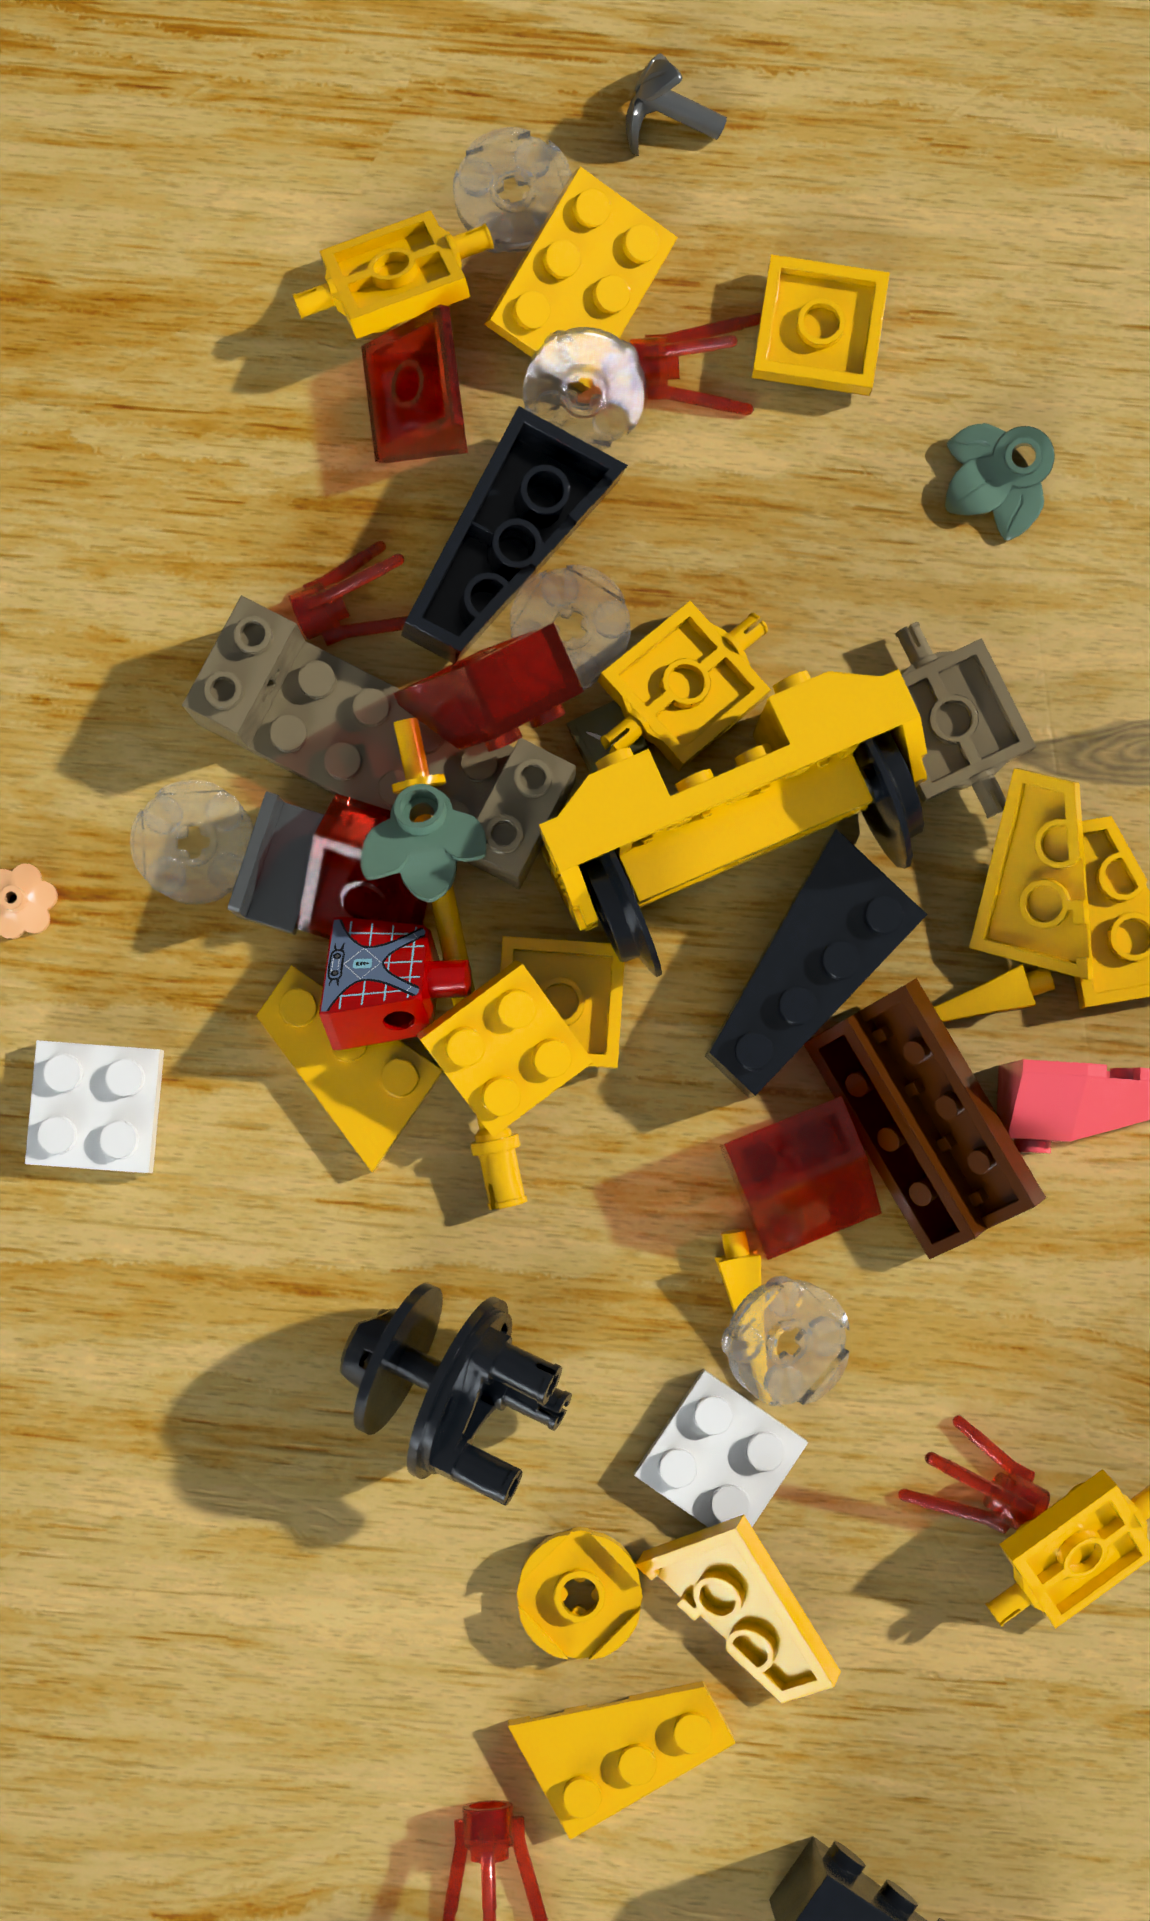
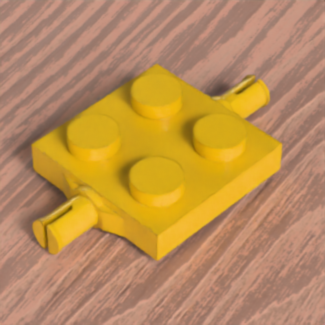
[292,210,494,339]
[597,601,771,771]
[985,1469,1150,1629]

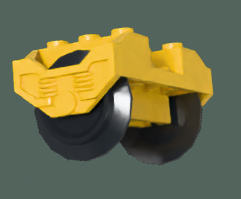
[539,669,927,977]

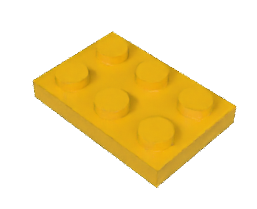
[484,166,678,393]

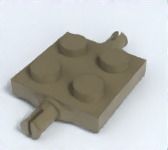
[895,622,1036,819]

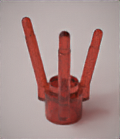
[630,313,761,415]
[289,541,408,646]
[898,1415,1050,1534]
[442,1800,548,1921]

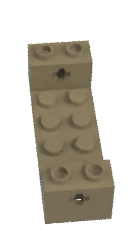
[182,595,576,889]

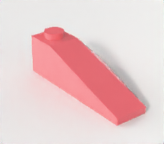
[997,1059,1150,1154]

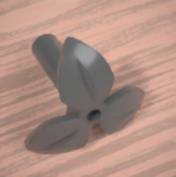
[626,53,727,156]

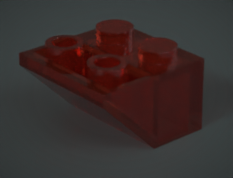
[719,1096,882,1260]

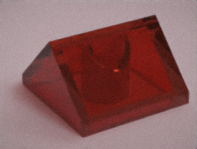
[361,304,468,463]

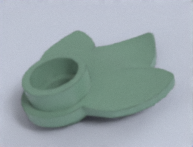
[945,423,1055,541]
[361,784,487,902]

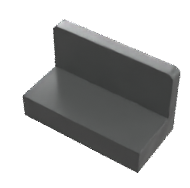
[228,791,333,935]

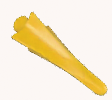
[933,964,1055,1023]
[714,1229,769,1400]

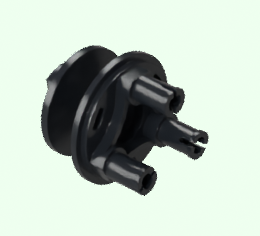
[340,1283,572,1506]

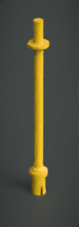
[391,718,528,1210]

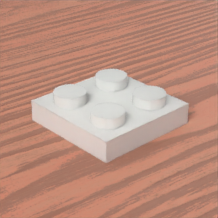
[25,1040,164,1173]
[633,1369,808,1527]

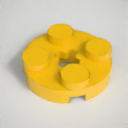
[516,1526,643,1660]

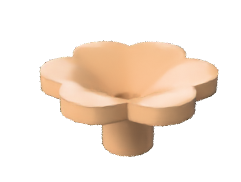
[0,863,58,939]

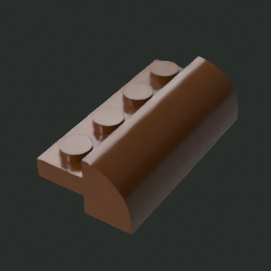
[804,978,1046,1259]

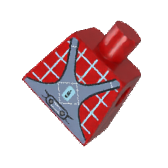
[319,917,472,1050]

